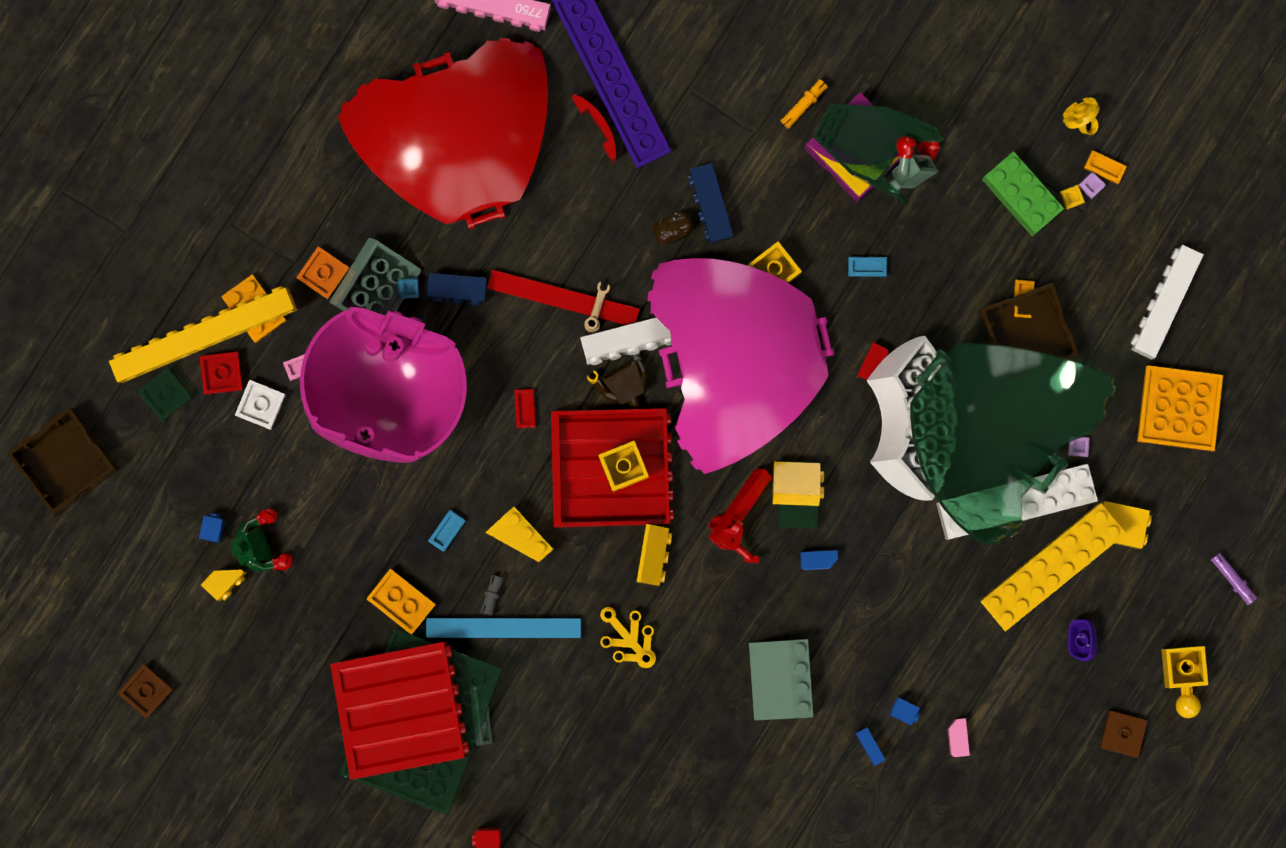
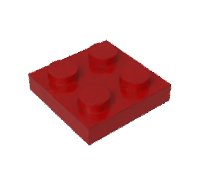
[200,352,243,395]

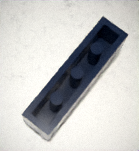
[687,163,733,245]

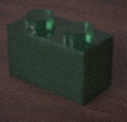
[778,504,818,529]

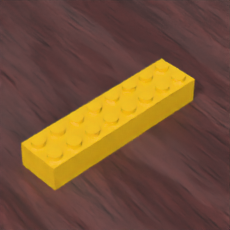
[980,503,1126,631]

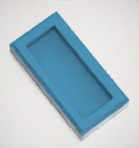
[848,257,887,277]
[428,510,466,552]

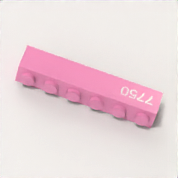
[434,0,551,32]

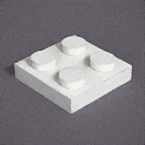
[235,380,286,430]

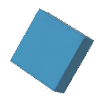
[398,278,419,299]

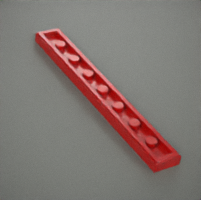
[487,270,640,326]

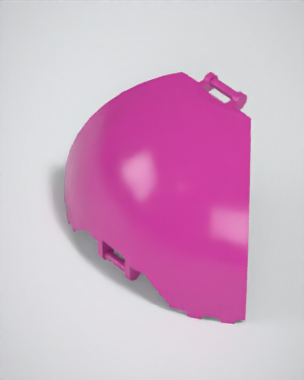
[647,258,835,474]

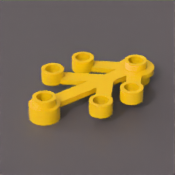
[600,607,656,668]

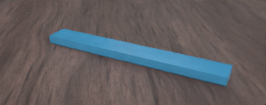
[426,618,581,638]

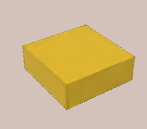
[1059,185,1085,210]

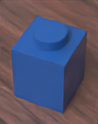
[199,513,226,543]
[889,697,921,725]

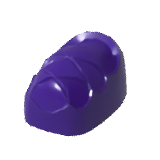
[1068,619,1098,661]

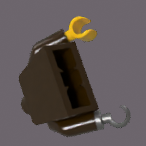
[587,352,647,409]

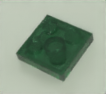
[138,368,192,422]

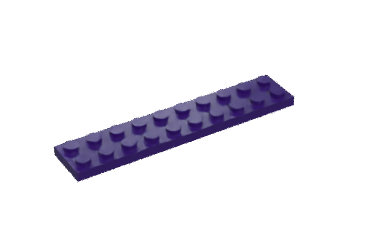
[552,0,671,169]

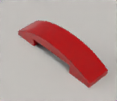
[572,94,616,163]

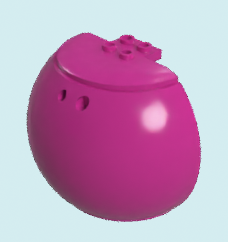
[300,307,467,463]

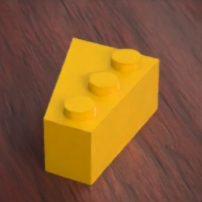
[485,507,554,563]

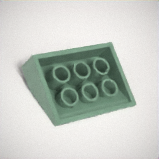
[329,238,422,316]
[749,639,813,720]

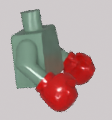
[890,136,940,191]

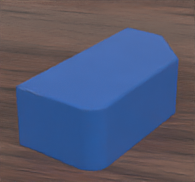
[800,550,838,570]
[855,727,885,766]

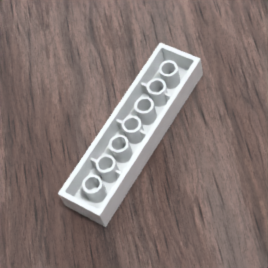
[936,464,1098,540]

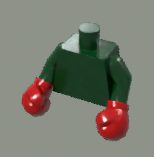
[231,508,293,572]

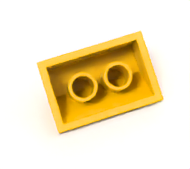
[637,524,672,586]

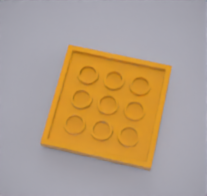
[1137,365,1223,451]

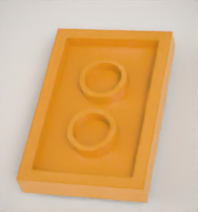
[221,275,286,343]
[367,569,436,635]

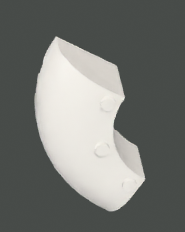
[866,336,956,500]

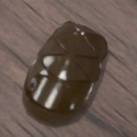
[652,212,693,245]

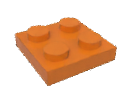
[296,247,350,300]

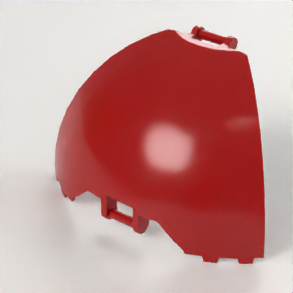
[338,38,548,230]

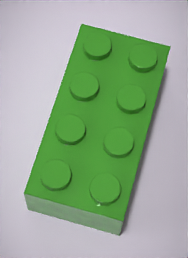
[982,151,1064,237]

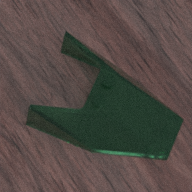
[812,104,944,206]

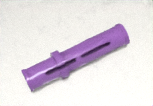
[1211,552,1257,605]

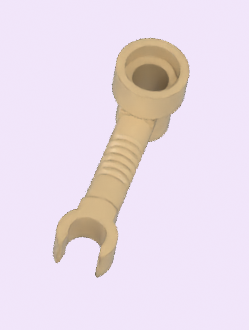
[585,282,610,333]

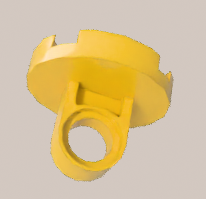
[1063,98,1100,135]

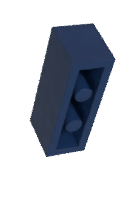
[427,273,487,306]

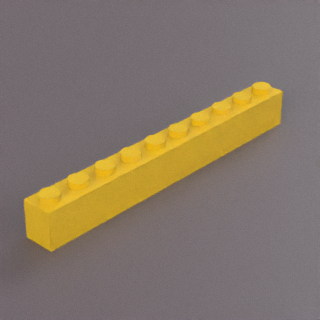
[109,286,297,383]

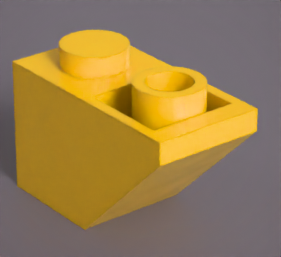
[201,570,247,601]

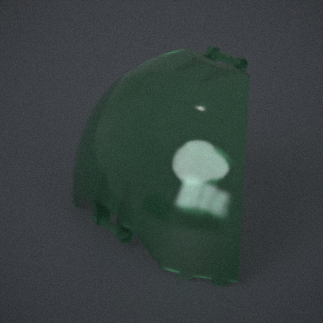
[910,343,1116,546]

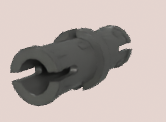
[480,575,503,615]

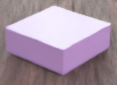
[1078,172,1106,199]
[1068,436,1089,457]

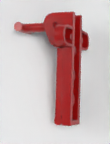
[708,469,772,563]

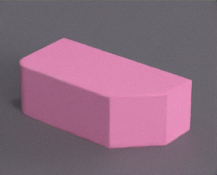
[947,718,970,757]

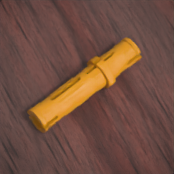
[780,79,828,129]

